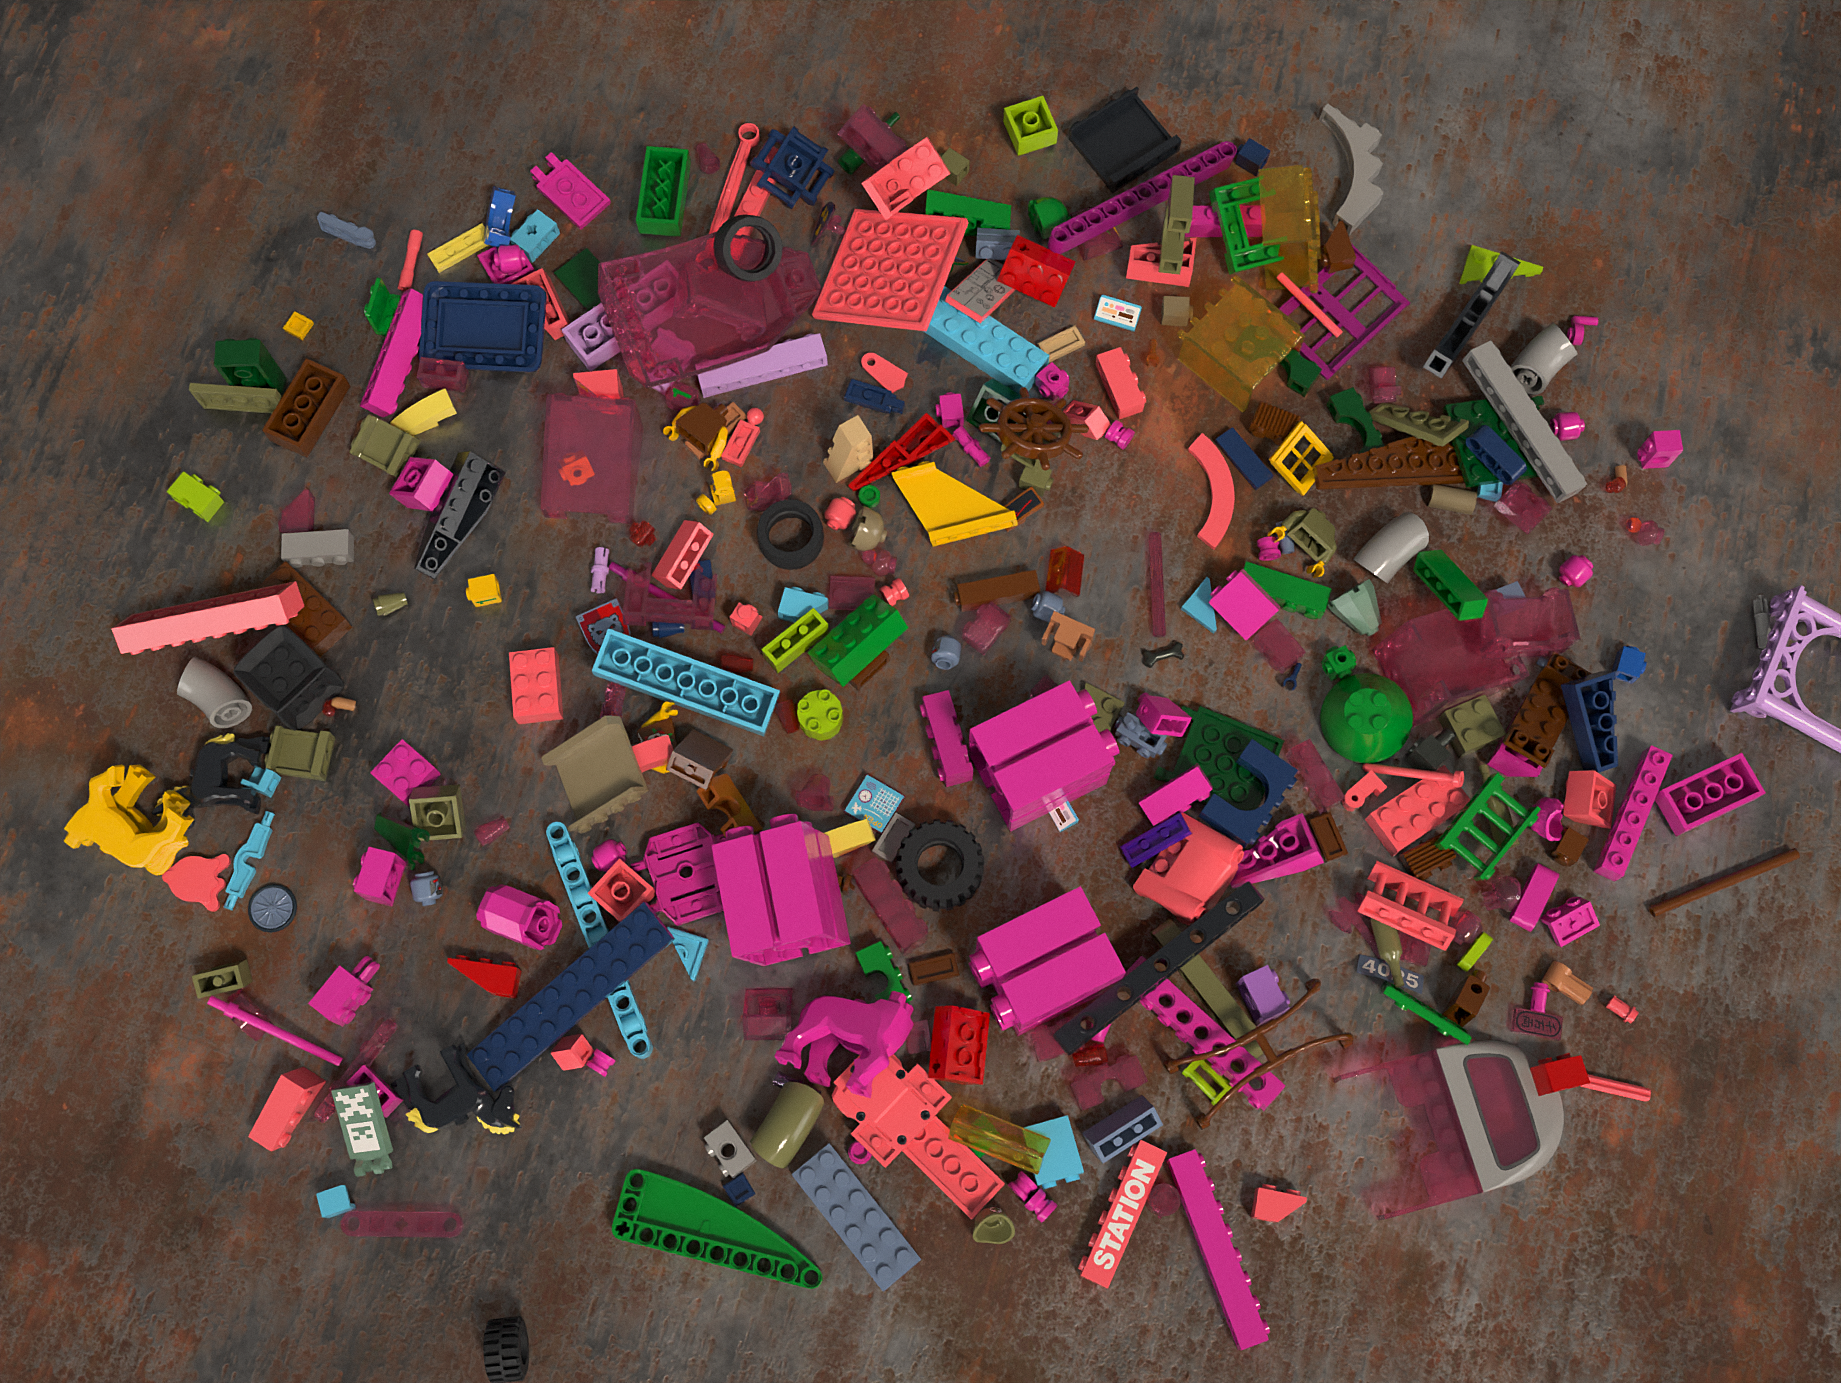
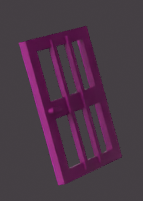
[1266,243,1410,380]

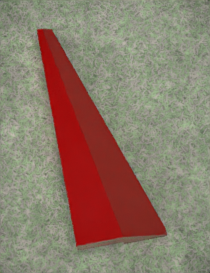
[848,412,956,492]

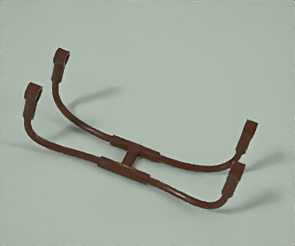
[1163,978,1354,1130]

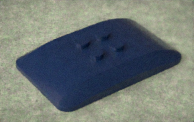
[419,281,547,372]

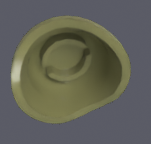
[972,1207,1015,1244]

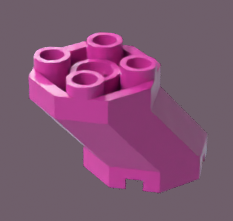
[476,884,562,950]

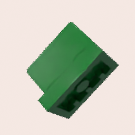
[364,277,401,336]

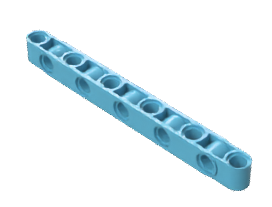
[546,822,653,1059]

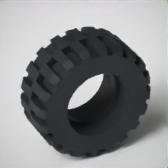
[895,819,984,912]

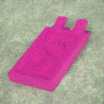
[530,152,611,230]

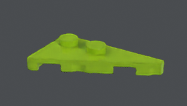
[1459,245,1543,284]

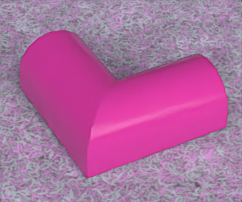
[477,246,535,284]

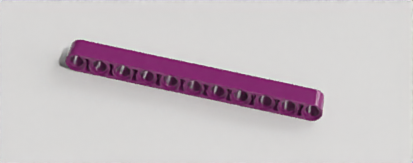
[1047,141,1237,254]

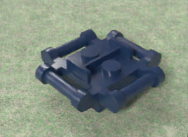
[750,126,834,209]

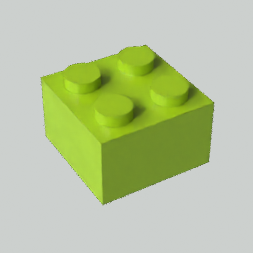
[1003,96,1058,156]

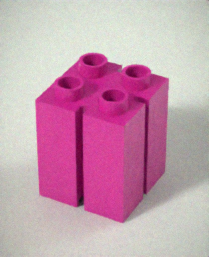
[968,680,1119,832]
[711,814,851,967]
[968,886,1126,1037]

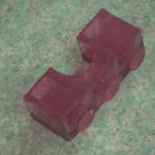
[1286,739,1345,814]
[1070,1054,1148,1112]

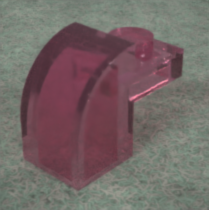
[1369,366,1401,404]
[744,473,792,511]
[226,988,274,1042]

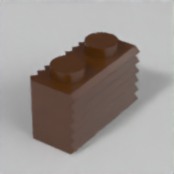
[1249,401,1301,446]
[1398,833,1456,881]

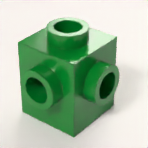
[1321,645,1356,681]

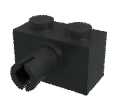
[1405,728,1455,771]

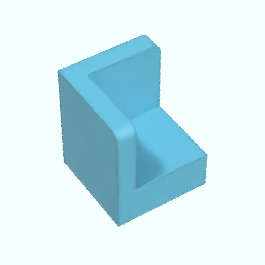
[240,767,282,798]
[316,1185,356,1218]

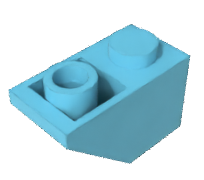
[778,587,829,623]

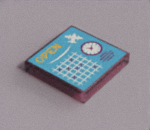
[843,773,906,835]

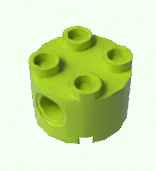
[797,689,844,741]

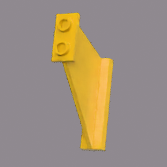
[892,461,1018,547]

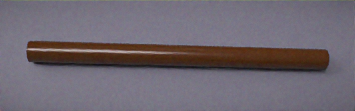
[1649,848,1800,917]

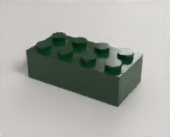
[214,338,287,397]

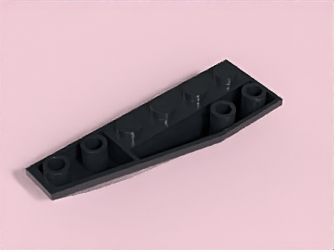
[414,451,506,579]

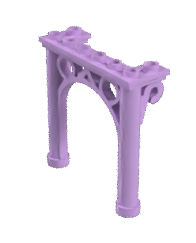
[1730,585,1841,753]

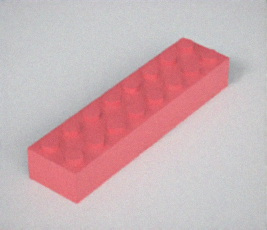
[111,581,305,655]

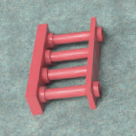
[1357,861,1464,951]

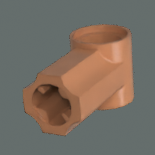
[1541,961,1593,1005]

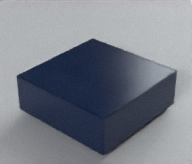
[723,1173,756,1207]

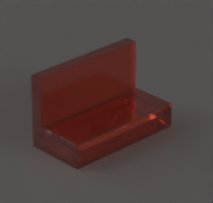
[1046,546,1085,597]

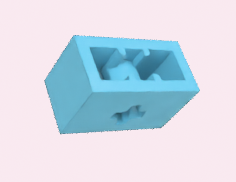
[510,209,560,263]

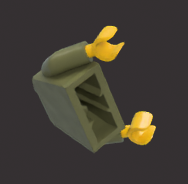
[1268,508,1337,578]

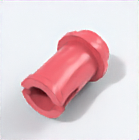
[1606,995,1639,1024]

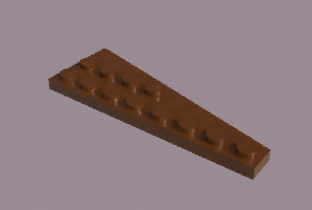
[1312,436,1465,490]

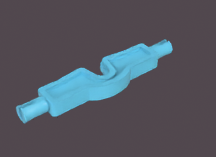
[223,811,275,911]

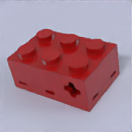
[997,235,1076,307]
[928,1005,990,1085]

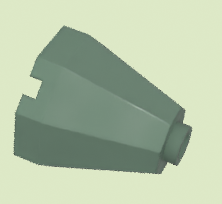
[1327,579,1382,636]

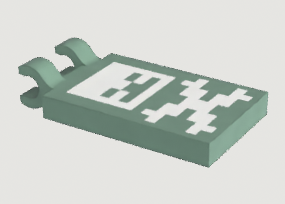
[331,1082,393,1177]

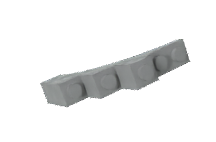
[1319,104,1384,236]

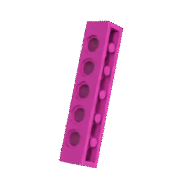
[1593,745,1673,882]

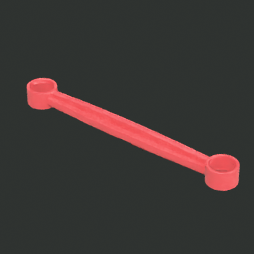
[695,123,760,274]

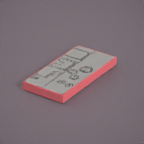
[945,259,1015,323]

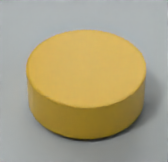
[696,494,717,515]

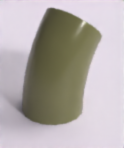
[750,1082,824,1168]

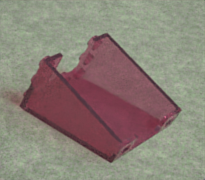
[541,393,644,524]
[1372,596,1530,728]

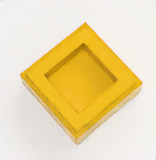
[283,311,314,341]

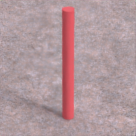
[1276,272,1343,338]

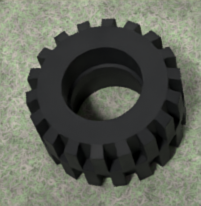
[483,1316,529,1383]

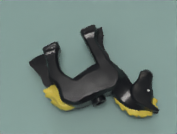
[152,733,271,829]
[391,1042,522,1134]

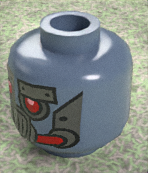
[931,635,961,670]
[410,871,443,906]

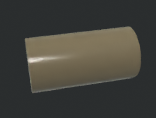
[1428,484,1477,515]

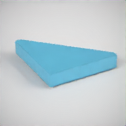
[1181,577,1217,634]
[667,927,709,981]

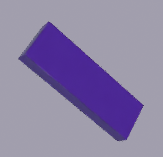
[1120,813,1192,868]

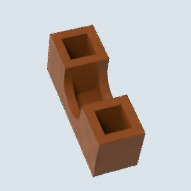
[696,773,763,837]

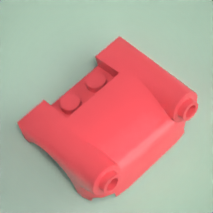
[1133,813,1244,925]

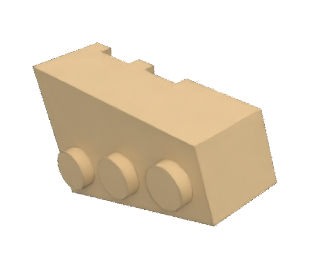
[823,415,873,483]

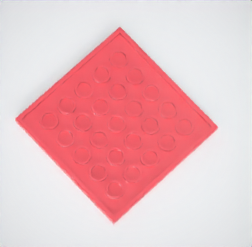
[812,209,969,331]

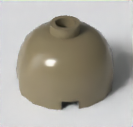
[848,506,887,551]

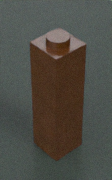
[954,570,1040,612]

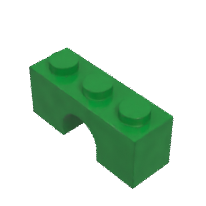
[855,941,913,1004]

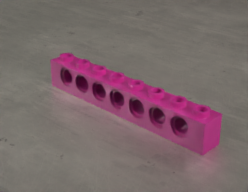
[1122,956,1286,1111]

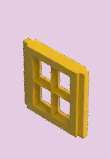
[1269,421,1334,496]

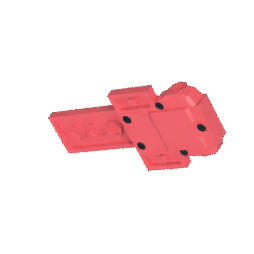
[832,1054,1005,1220]

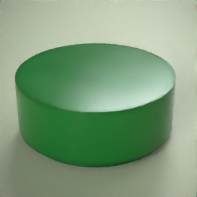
[858,485,880,508]

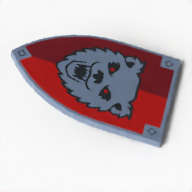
[575,598,631,655]

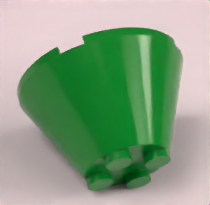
[1320,673,1413,763]

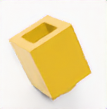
[466,574,502,607]

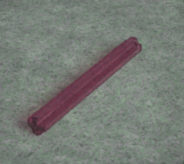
[1149,532,1166,638]

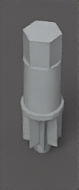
[1753,595,1771,649]

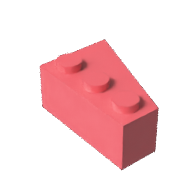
[1126,237,1197,287]
[511,268,570,340]
[248,1066,326,1152]

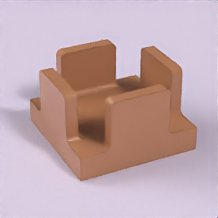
[1041,611,1095,662]

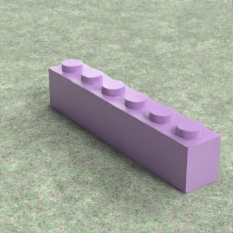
[695,333,828,398]

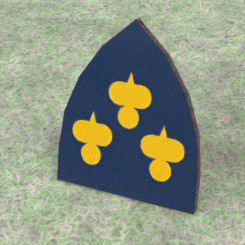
[810,202,846,245]

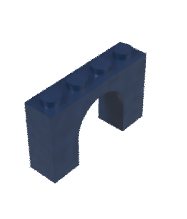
[1198,739,1298,848]

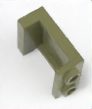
[349,414,421,477]
[264,725,335,781]

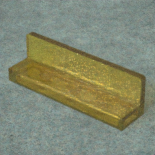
[948,1104,1051,1175]

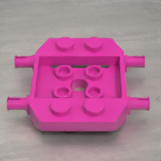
[631,822,727,926]

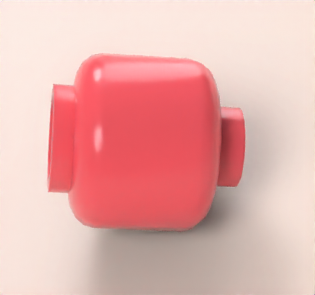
[824,497,857,531]

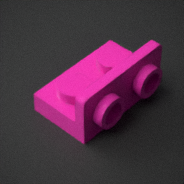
[1540,897,1600,947]

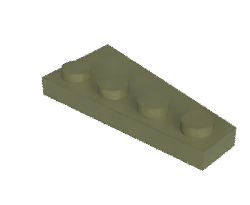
[1369,402,1469,447]

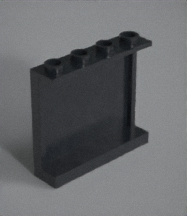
[1069,87,1182,194]

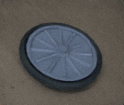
[248,884,297,933]

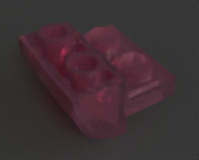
[1493,480,1553,535]

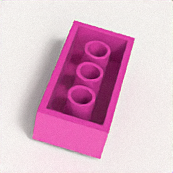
[1655,753,1766,837]

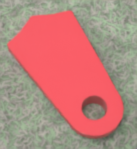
[861,353,908,393]

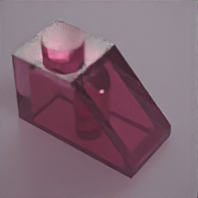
[278,490,315,534]

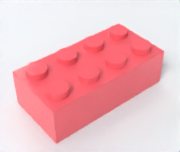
[1365,765,1470,857]

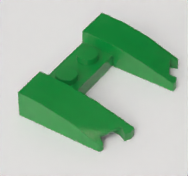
[1208,176,1287,275]

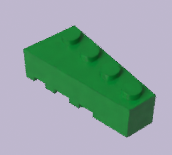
[926,189,1011,236]

